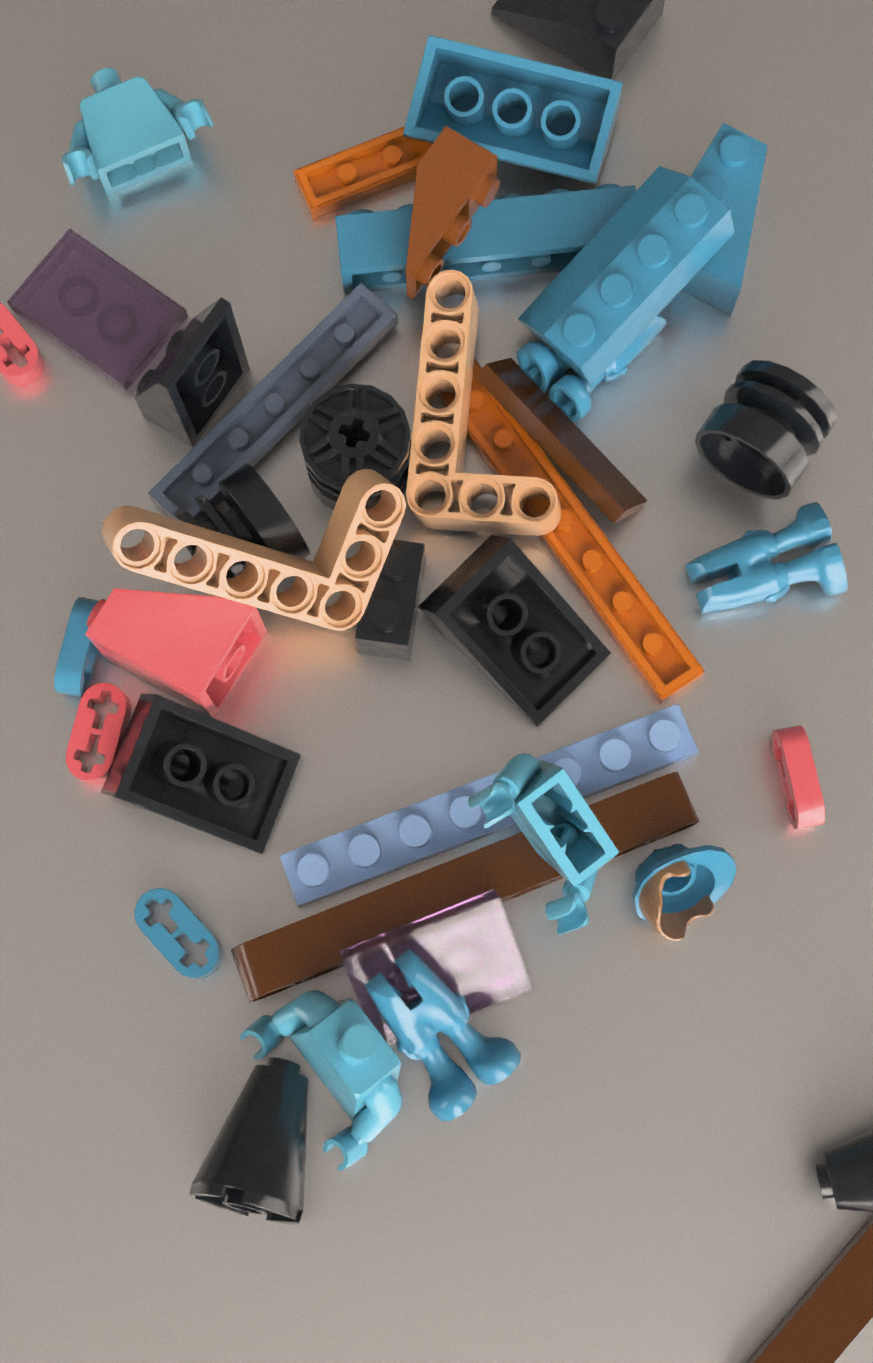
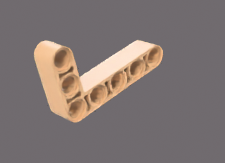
[406,270,562,536]
[102,469,406,630]

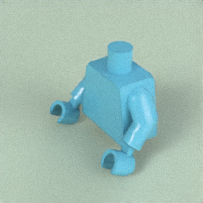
[61,68,214,196]
[468,753,619,935]
[240,990,402,1171]

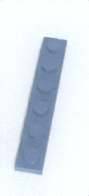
[148,283,398,523]

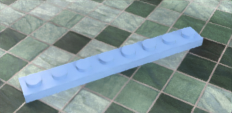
[279,704,699,908]

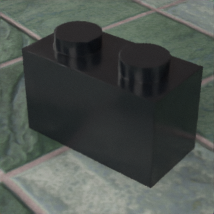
[355,539,426,661]

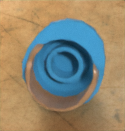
[632,844,737,941]

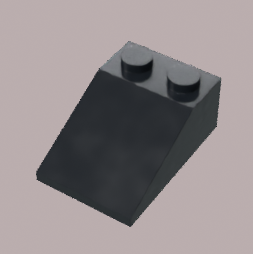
[491,0,665,80]
[134,297,250,448]
[418,535,611,726]
[101,693,301,854]

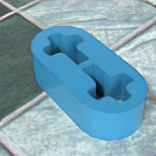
[54,597,100,697]
[134,888,223,979]

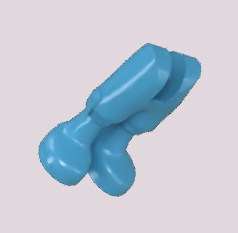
[517,314,667,422]
[685,502,848,614]
[365,949,521,1121]

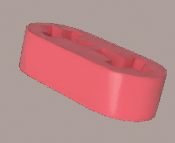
[0,302,44,386]
[66,683,132,784]
[771,725,825,829]

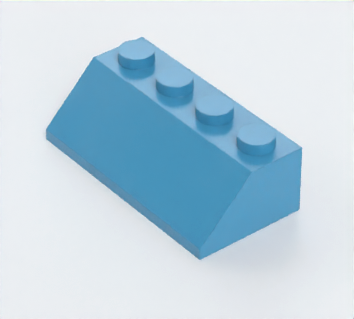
[403,35,623,184]
[518,166,735,386]

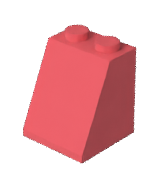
[85,588,267,718]

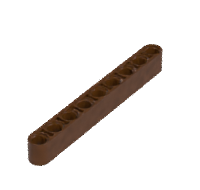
[231,772,700,1003]

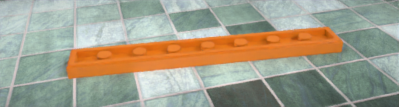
[436,358,705,704]

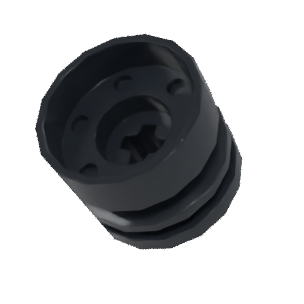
[695,360,837,500]
[299,384,411,510]
[173,463,310,578]

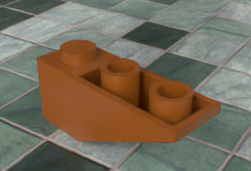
[406,126,500,299]

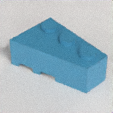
[682,123,768,316]

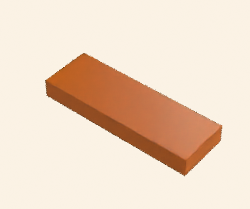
[293,126,432,220]

